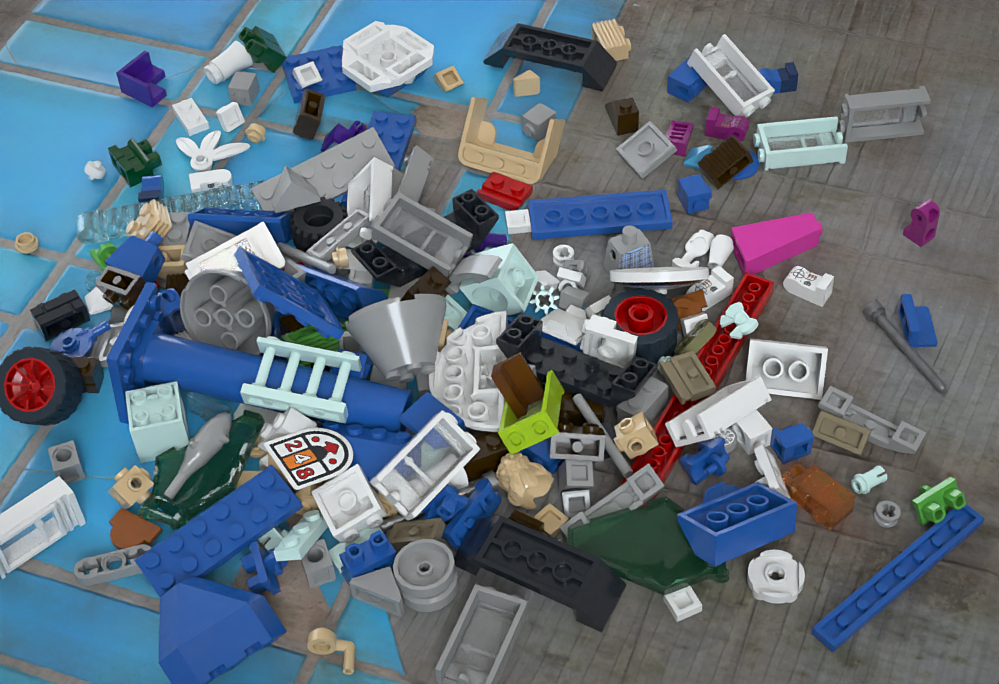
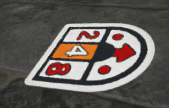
[264,428,353,490]

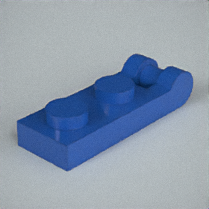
[443,478,502,552]

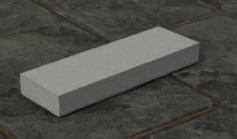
[306,208,372,262]

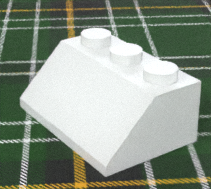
[746,338,828,400]

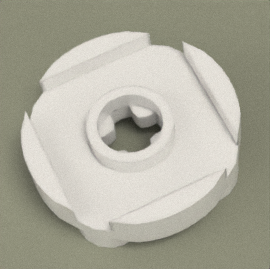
[747,550,805,603]

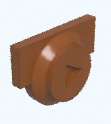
[671,289,708,330]
[109,508,162,550]

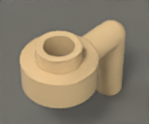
[307,627,356,675]

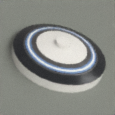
[610,267,709,294]

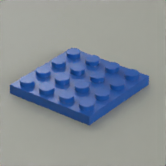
[234,246,344,340]

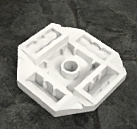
[342,21,435,97]

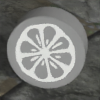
[711,428,737,453]

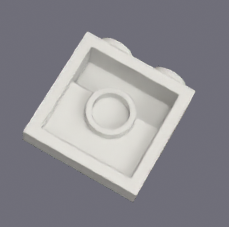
[580,314,638,368]
[312,464,388,543]

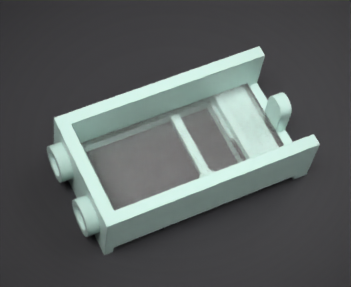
[753,117,848,171]

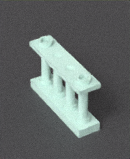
[240,336,362,423]

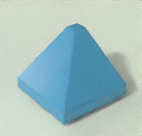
[683,145,713,170]

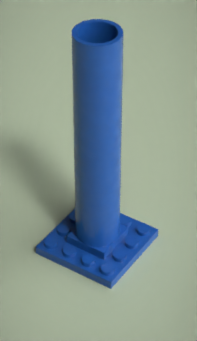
[106,282,413,433]

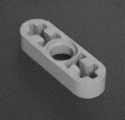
[74,544,151,586]

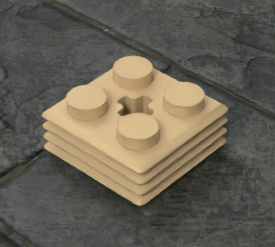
[126,199,172,240]

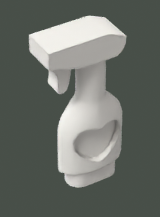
[672,230,715,267]

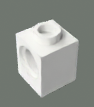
[732,409,773,455]

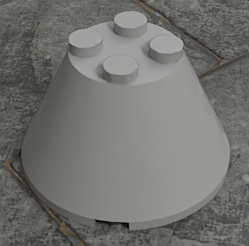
[180,269,275,355]
[345,294,447,383]

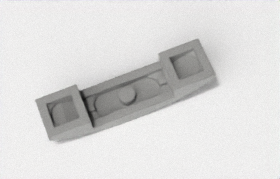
[446,254,503,296]
[818,386,926,454]
[560,463,665,549]

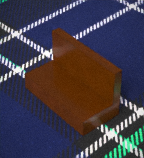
[491,352,545,419]

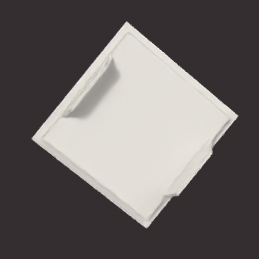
[540,305,587,346]

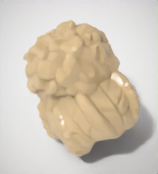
[496,452,554,510]

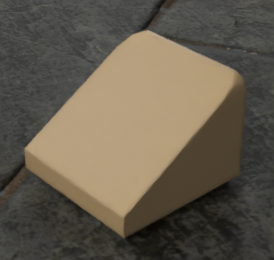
[433,65,464,93]
[513,70,540,97]

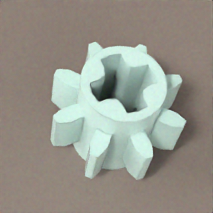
[529,284,560,315]

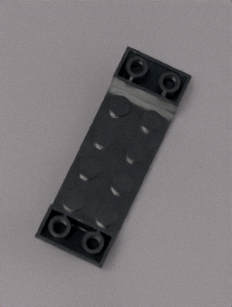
[483,23,617,91]
[351,189,499,287]
[496,313,658,408]
[454,515,626,632]

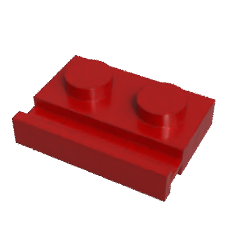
[477,171,533,211]

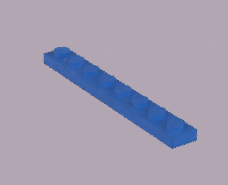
[811,504,984,652]

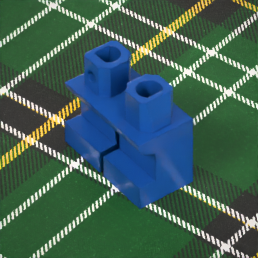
[339,531,397,586]

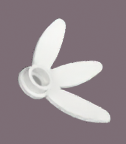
[176,130,250,173]

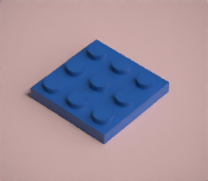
[282,45,357,104]

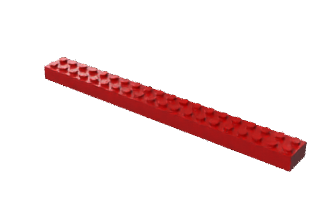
[619,272,775,516]

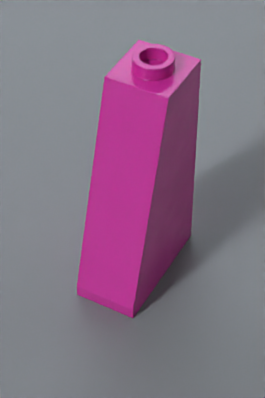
[730,212,823,275]

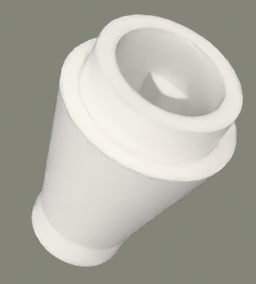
[707,235,734,270]

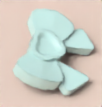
[720,302,758,339]

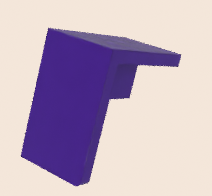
[116,51,167,107]

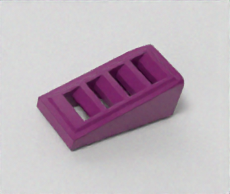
[666,120,694,156]

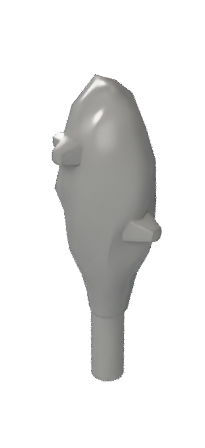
[163,412,232,501]

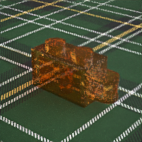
[781,462,856,530]

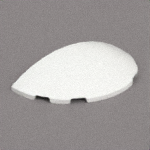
[429,311,508,432]

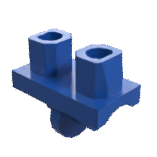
[680,436,730,485]
[421,484,469,522]
[240,540,288,595]

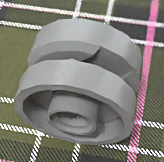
[393,539,459,612]

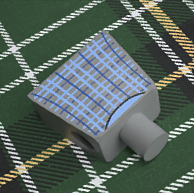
[603,226,654,276]

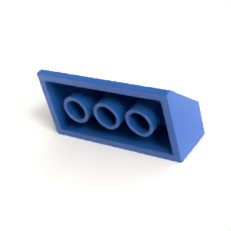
[187,207,292,245]
[295,263,388,320]
[318,421,421,482]
[677,482,797,566]

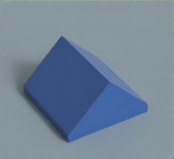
[399,391,467,450]

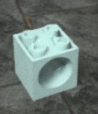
[459,243,539,316]
[125,381,190,463]

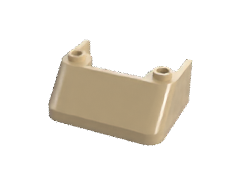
[458,97,566,184]

